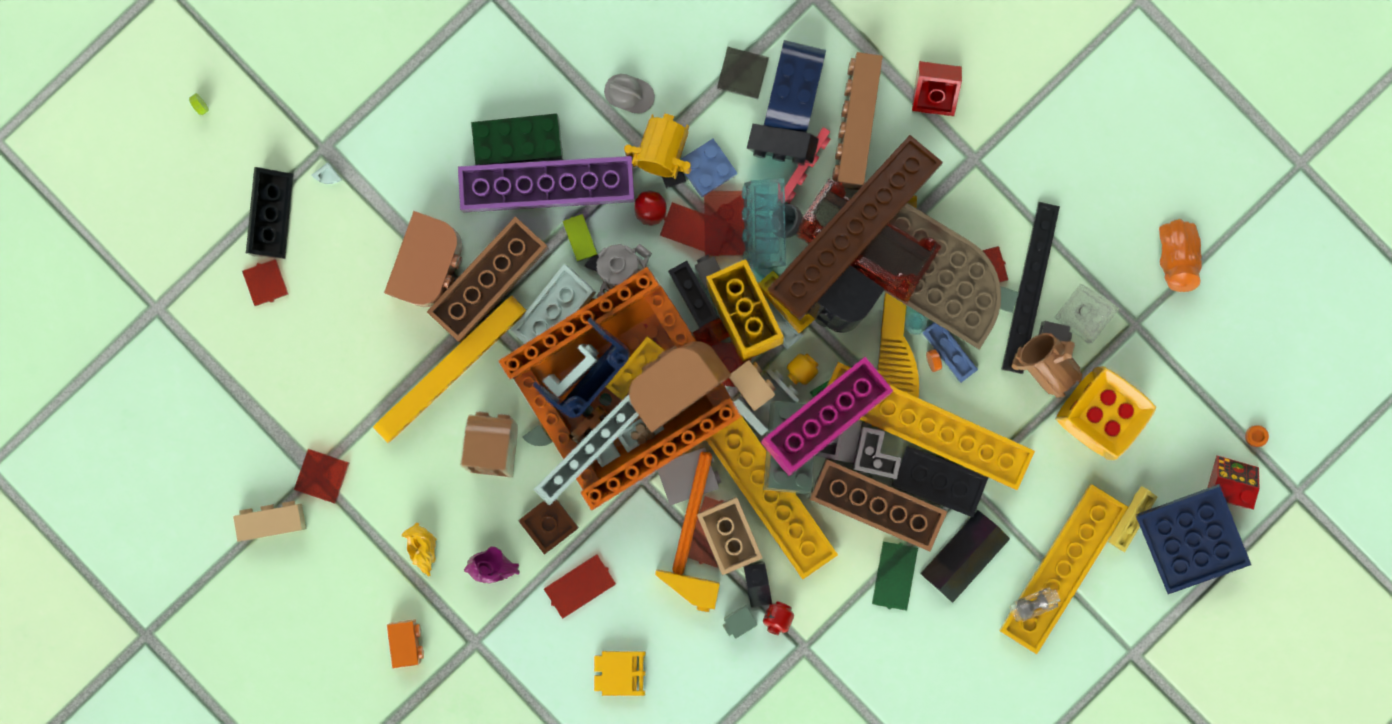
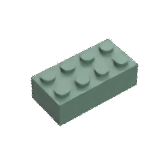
[763,401,814,494]

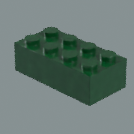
[471,113,563,165]

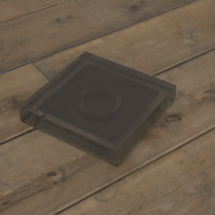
[717,47,769,100]

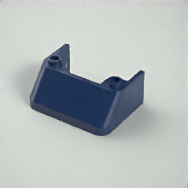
[532,318,630,418]

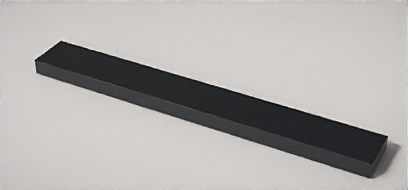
[1001,202,1060,374]

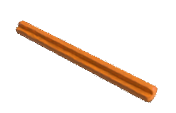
[672,451,712,575]

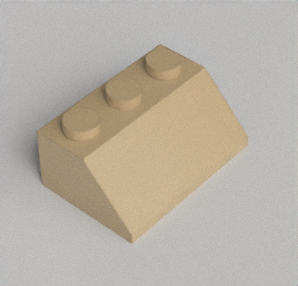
[697,497,762,575]

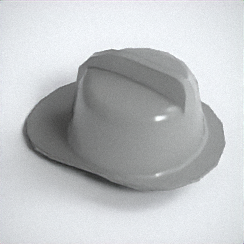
[604,74,655,114]

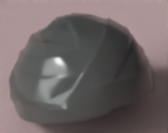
[771,203,803,238]

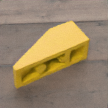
[655,569,720,612]

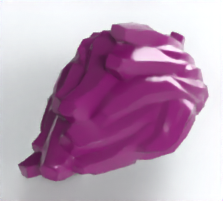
[464,546,520,584]

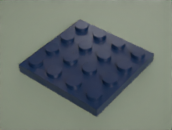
[1136,484,1252,595]

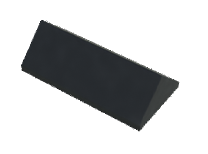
[246,167,293,259]
[920,510,1010,603]

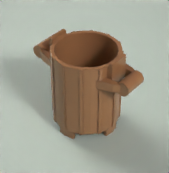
[1012,333,1083,398]

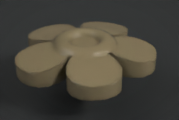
[631,423,655,444]

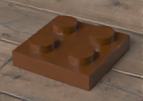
[518,498,579,555]

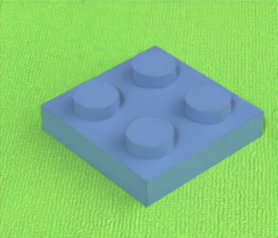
[680,139,737,198]

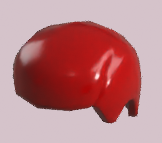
[634,190,667,226]

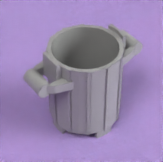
[596,244,652,298]

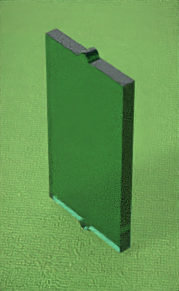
[872,541,918,611]

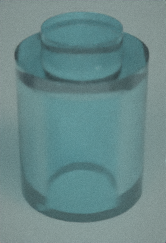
[905,311,927,335]

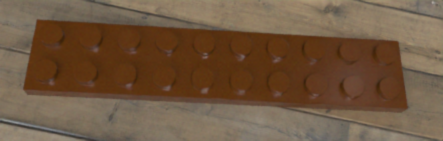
[767,135,943,320]

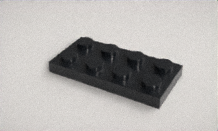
[891,445,989,517]

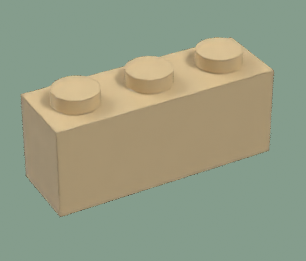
[233,501,306,542]

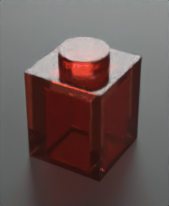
[692,318,730,347]

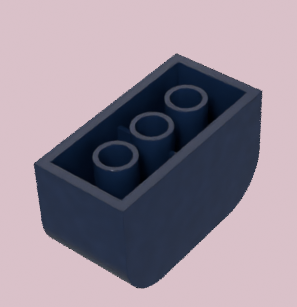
[764,40,826,133]

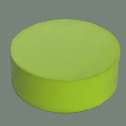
[189,93,209,115]

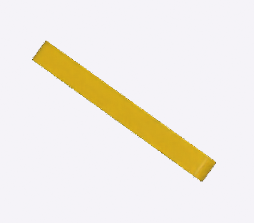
[373,295,527,443]

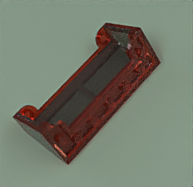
[796,178,942,304]

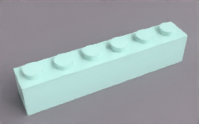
[534,394,639,505]

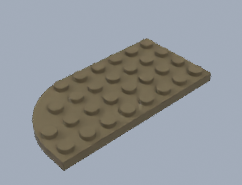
[851,203,1001,350]

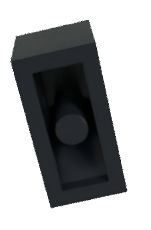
[743,561,772,608]

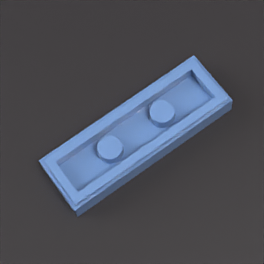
[921,322,978,383]

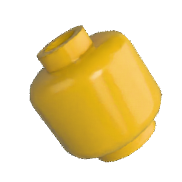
[787,353,819,385]

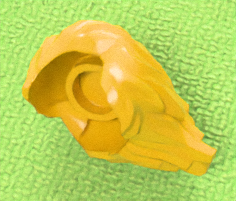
[401,523,437,577]

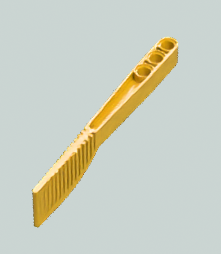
[872,195,919,427]

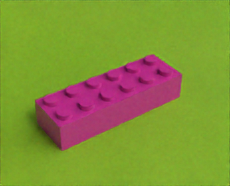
[761,357,894,476]

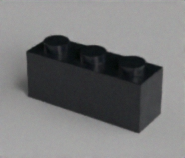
[747,123,819,166]
[668,260,719,329]

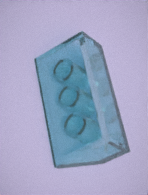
[741,178,786,269]

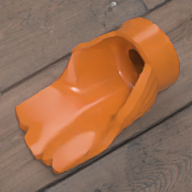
[1159,219,1202,292]

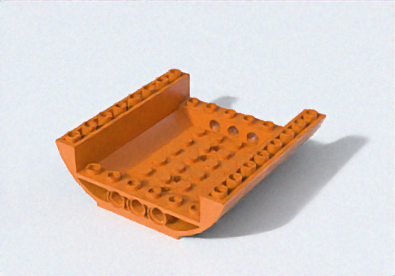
[498,267,741,511]

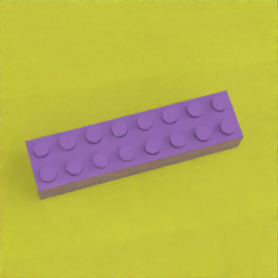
[458,156,635,213]

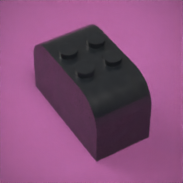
[806,265,885,333]

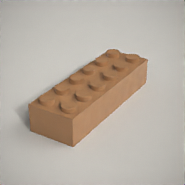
[832,52,883,190]
[427,216,549,342]
[808,459,947,552]

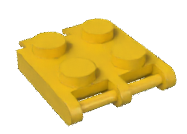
[594,651,646,696]

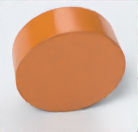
[926,349,942,372]
[1245,425,1269,447]

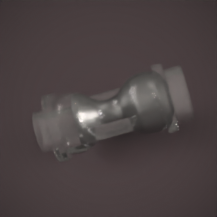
[1010,587,1060,622]

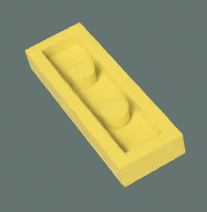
[1108,486,1157,552]

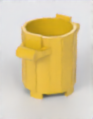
[624,113,691,179]

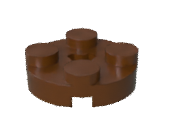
[569,405,607,444]

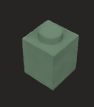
[723,605,758,639]

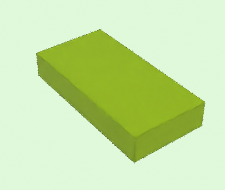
[562,214,598,262]

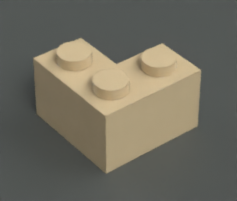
[729,360,776,411]

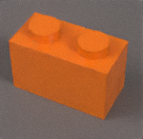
[387,619,424,668]

